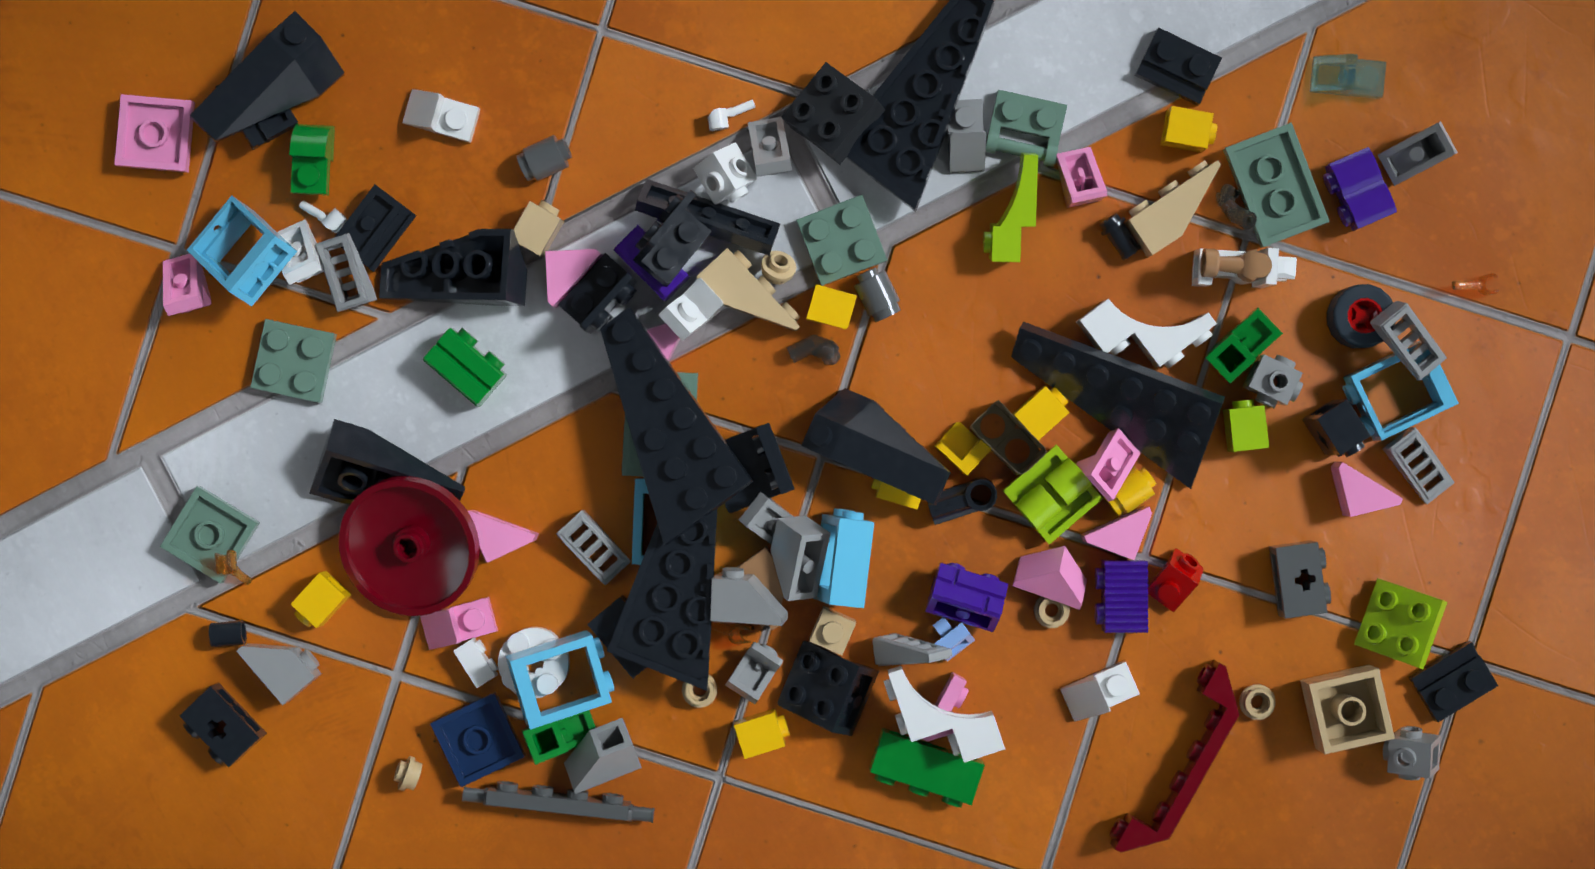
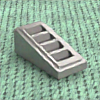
[315,233,377,312]
[1370,301,1447,381]
[1382,427,1455,504]
[556,510,631,585]
[872,633,952,666]

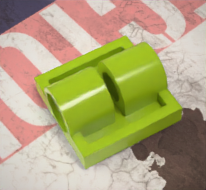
[1002,445,1103,545]
[1354,578,1447,669]

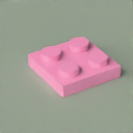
[115,94,195,173]

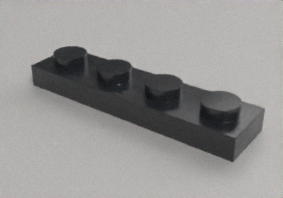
[635,179,780,256]

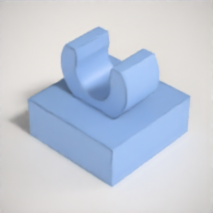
[933,617,975,662]

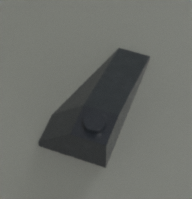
[190,11,345,142]
[379,229,527,306]
[801,388,951,505]
[309,419,465,504]

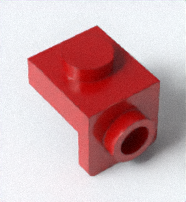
[1148,548,1204,613]

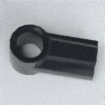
[927,477,997,525]

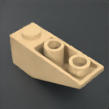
[1125,160,1221,258]
[696,248,800,331]

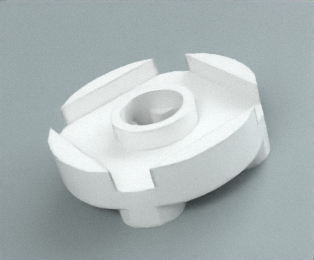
[498,627,570,698]

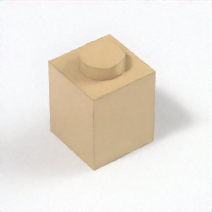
[514,200,564,258]
[809,606,856,655]

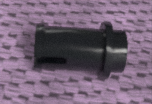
[1100,213,1142,260]

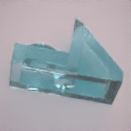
[1310,54,1386,99]

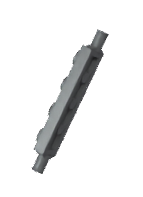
[462,781,655,823]

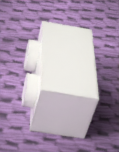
[453,638,498,688]

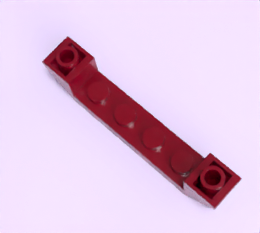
[1109,660,1239,853]

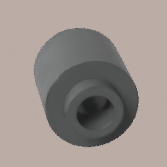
[517,135,572,181]
[854,267,901,322]

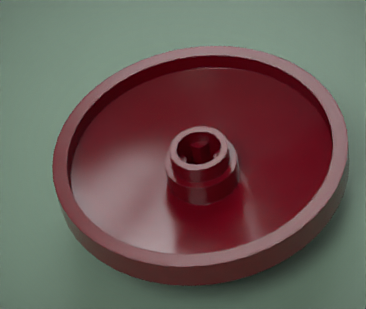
[339,476,480,616]

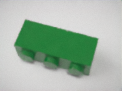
[869,727,985,808]

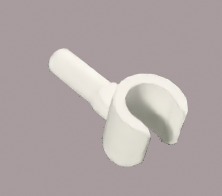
[708,100,755,131]
[299,200,348,233]

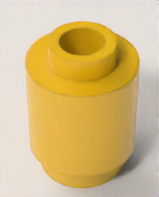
[1103,466,1156,516]

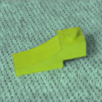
[983,153,1038,262]

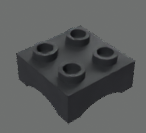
[781,62,885,165]

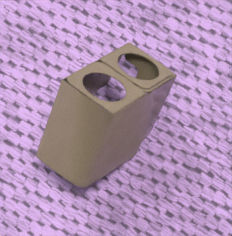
[969,400,1046,475]

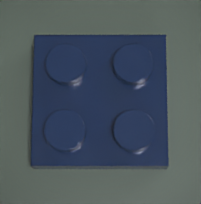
[430,692,526,787]

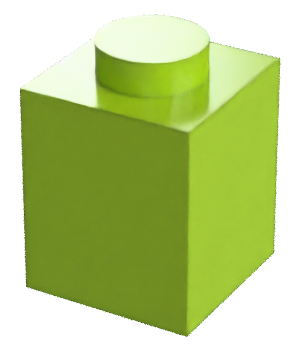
[1223,399,1269,452]

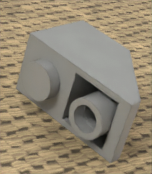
[564,718,642,794]

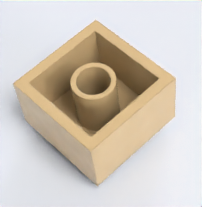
[1300,665,1395,754]

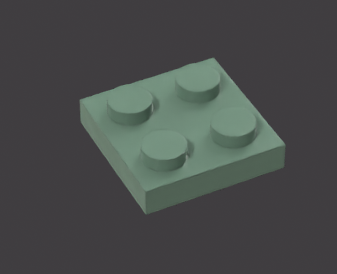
[796,195,888,286]
[250,319,337,403]
[160,486,260,584]

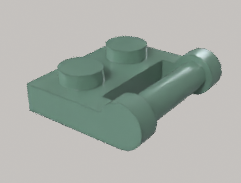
[986,89,1067,167]

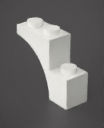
[1076,299,1217,369]
[883,666,1005,763]

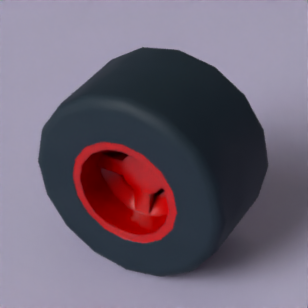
[1326,284,1396,348]

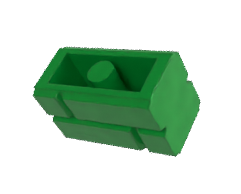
[423,328,507,407]

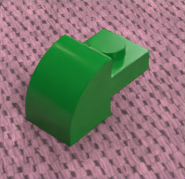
[289,124,335,196]
[1205,307,1283,383]
[522,710,596,765]

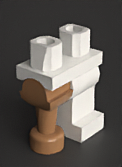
[1192,248,1297,288]

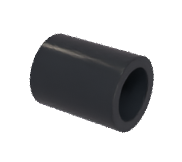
[209,620,247,648]

